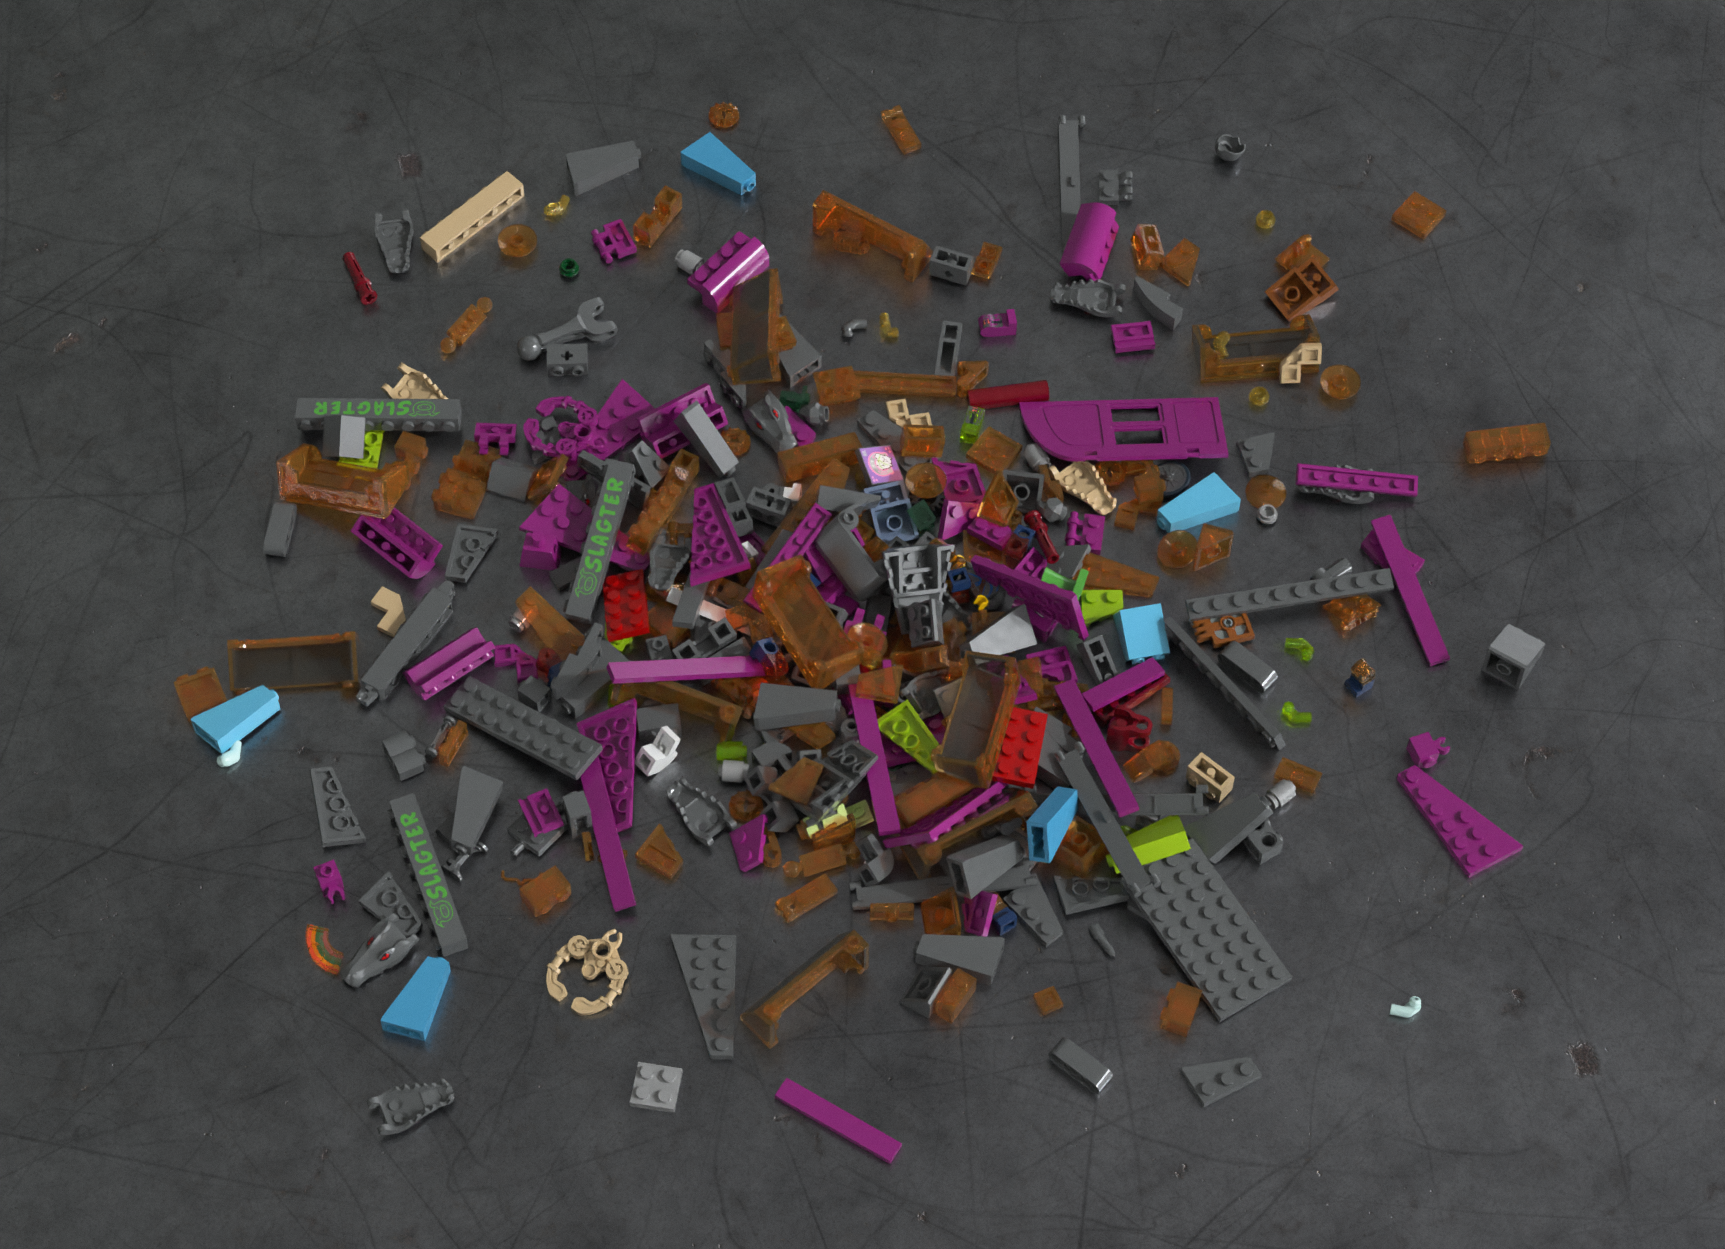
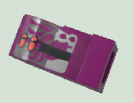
[978,309,1017,337]

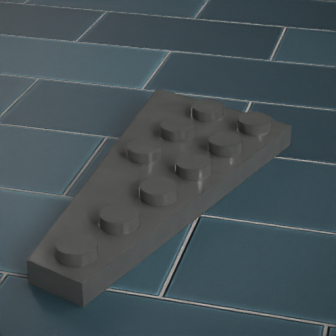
[670,934,736,1060]

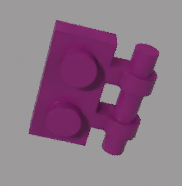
[591,219,637,263]
[1065,511,1105,555]

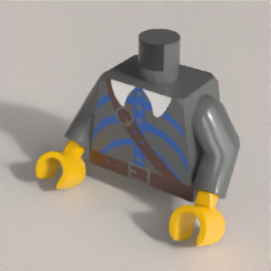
[951,555,1006,613]

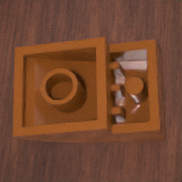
[1264,256,1339,321]

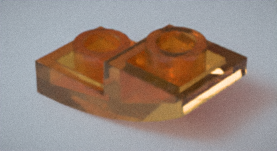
[971,242,1003,280]

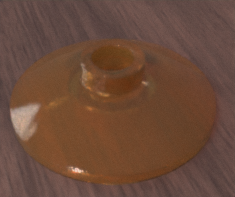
[498,224,537,257]
[1320,364,1361,399]
[906,463,947,498]
[1245,475,1287,509]
[1157,530,1198,568]
[846,623,888,660]

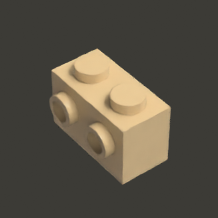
[1186,752,1235,803]

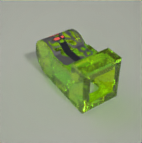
[960,405,985,445]

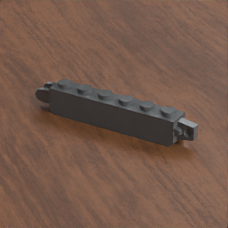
[356,580,455,707]

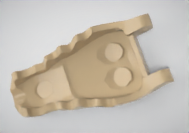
[381,362,448,399]
[1047,460,1117,515]

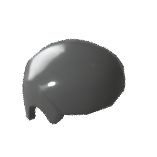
[1215,134,1246,161]

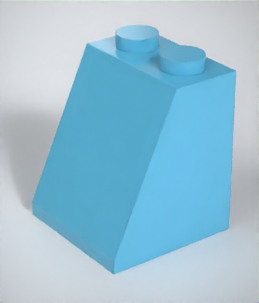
[1113,603,1170,664]

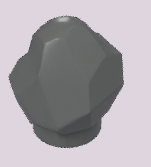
[799,402,829,426]
[1036,498,1068,523]

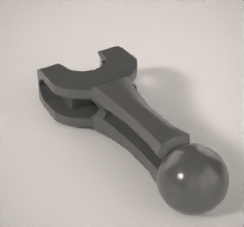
[517,297,618,361]

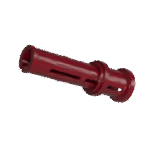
[342,252,378,305]
[1024,510,1059,564]

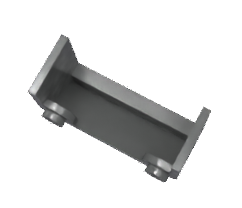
[814,497,890,602]

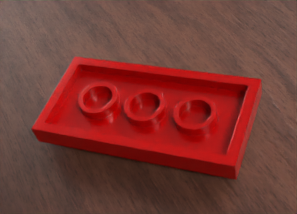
[603,569,650,642]
[991,706,1048,789]

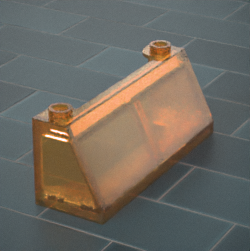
[813,190,933,283]
[276,443,409,519]
[752,554,865,689]

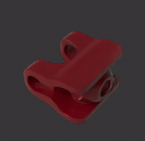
[1106,705,1153,754]

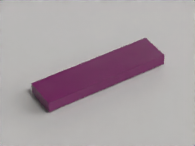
[1082,657,1165,712]

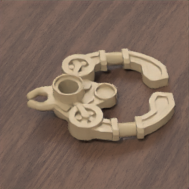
[546,929,629,1015]

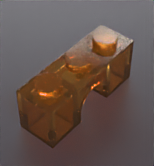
[633,185,682,248]
[377,431,428,497]
[1121,443,1166,505]

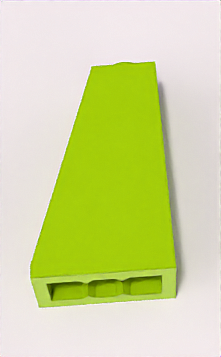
[1105,815,1191,874]

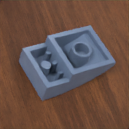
[862,480,919,548]

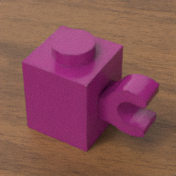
[1406,732,1450,768]

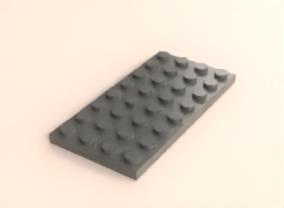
[1120,838,1293,1022]

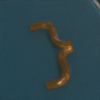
[501,870,543,886]

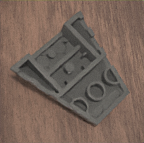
[882,544,955,634]
[774,740,878,822]

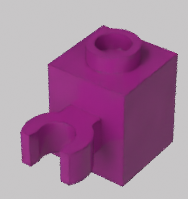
[313,860,345,904]

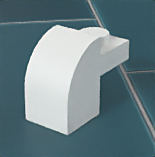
[635,726,681,776]

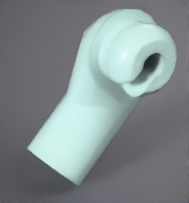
[217,740,242,767]
[1390,996,1421,1018]

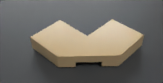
[1279,343,1322,384]
[885,399,933,435]
[371,586,406,638]

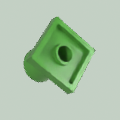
[1041,567,1089,601]

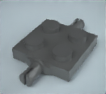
[507,801,569,857]

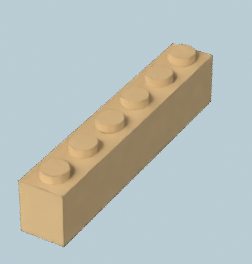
[420,171,524,263]

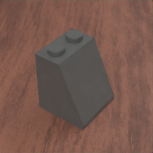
[1481,624,1545,690]

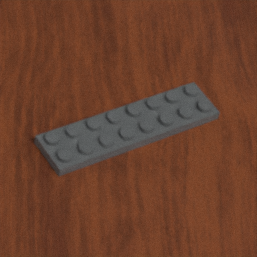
[1164,616,1286,750]
[444,676,603,780]

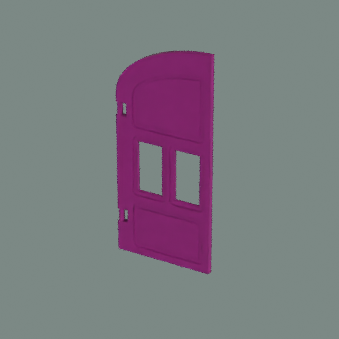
[1019,397,1228,462]

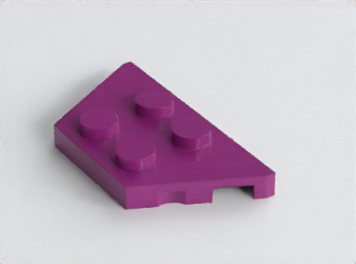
[931,457,988,505]

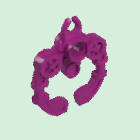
[523,395,607,460]

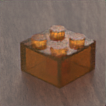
[1052,815,1109,879]

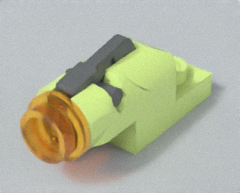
[796,800,874,841]

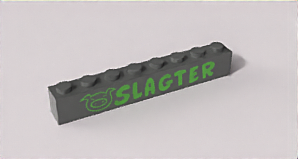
[295,398,462,432]
[563,459,636,625]
[387,793,468,957]

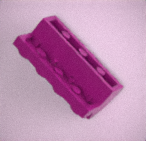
[1060,202,1119,281]
[687,231,769,314]
[636,383,728,459]
[351,499,443,579]
[402,627,495,701]

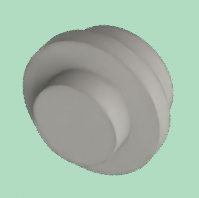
[1257,504,1278,524]

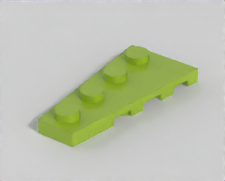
[337,430,384,480]
[877,699,952,774]

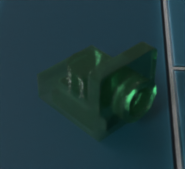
[780,385,811,412]
[906,499,937,532]

